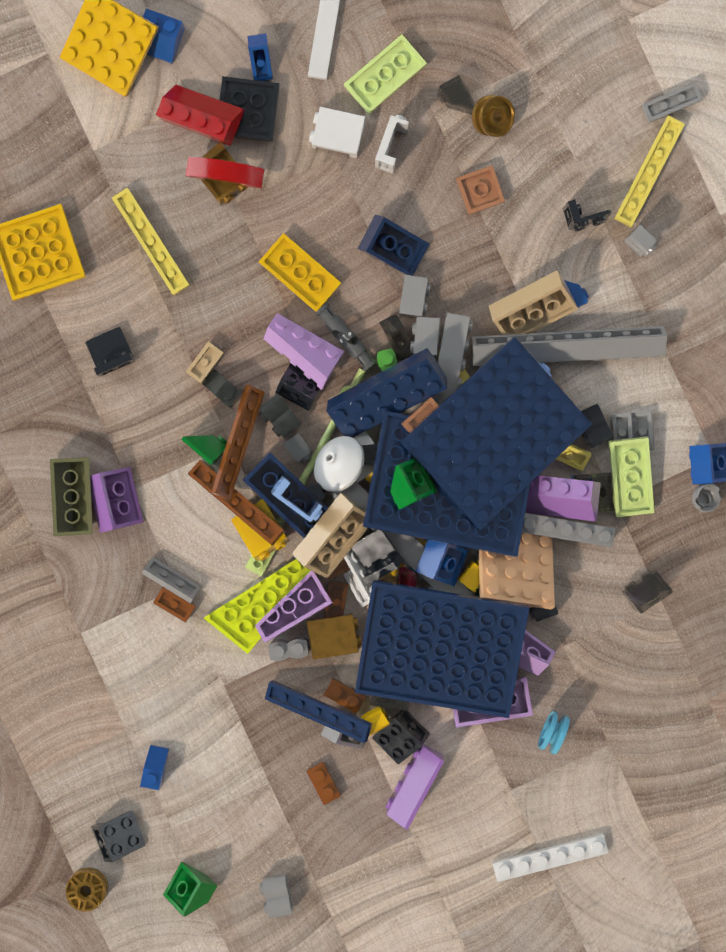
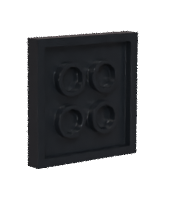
[219,76,280,142]

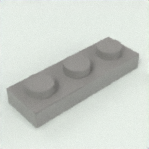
[641,82,703,124]
[142,557,201,604]

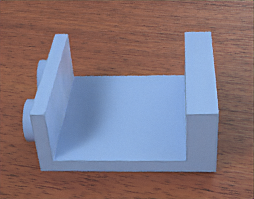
[271,476,323,522]

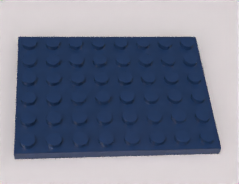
[400,337,592,530]
[362,411,530,557]
[355,580,530,718]

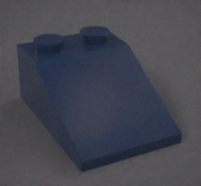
[357,215,429,276]

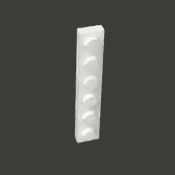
[492,833,608,882]

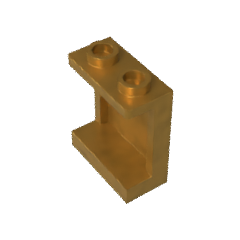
[200,142,248,205]
[307,613,362,660]

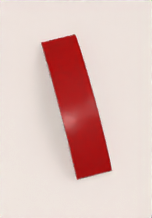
[185,157,265,189]

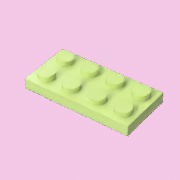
[344,34,427,115]
[609,437,654,517]

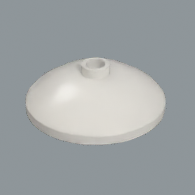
[314,436,364,492]

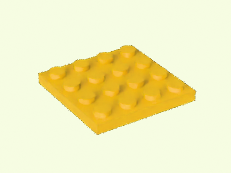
[59,0,159,97]
[0,204,86,301]

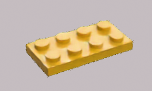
[259,233,342,312]

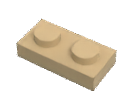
[186,341,224,384]

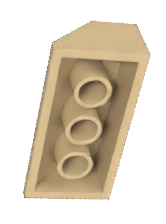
[489,270,578,335]
[292,493,368,578]

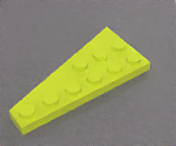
[204,559,311,654]

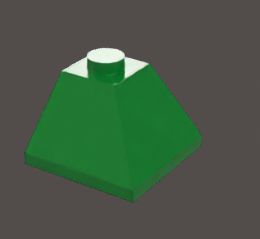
[181,435,227,465]
[390,458,437,510]
[163,862,217,917]

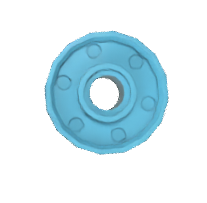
[538,711,570,755]

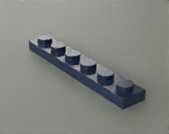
[265,680,372,743]

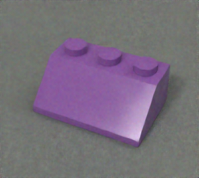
[90,467,143,533]

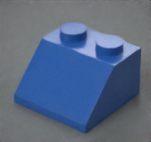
[143,8,185,64]
[689,443,726,484]
[416,540,469,587]

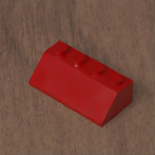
[156,84,245,146]

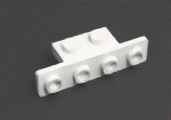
[343,548,372,608]

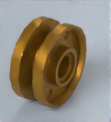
[472,95,515,137]
[65,867,108,912]

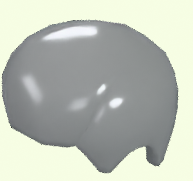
[692,483,722,513]

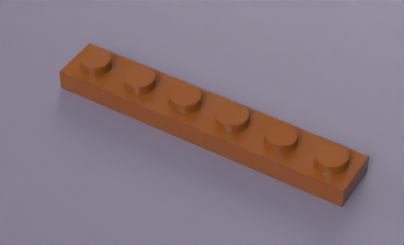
[211,385,265,500]
[188,460,285,546]

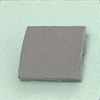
[612,412,654,450]

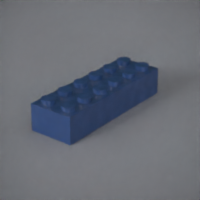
[326,348,447,438]
[242,452,328,538]

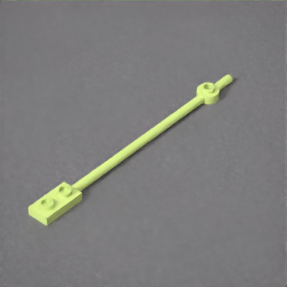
[245,368,366,576]

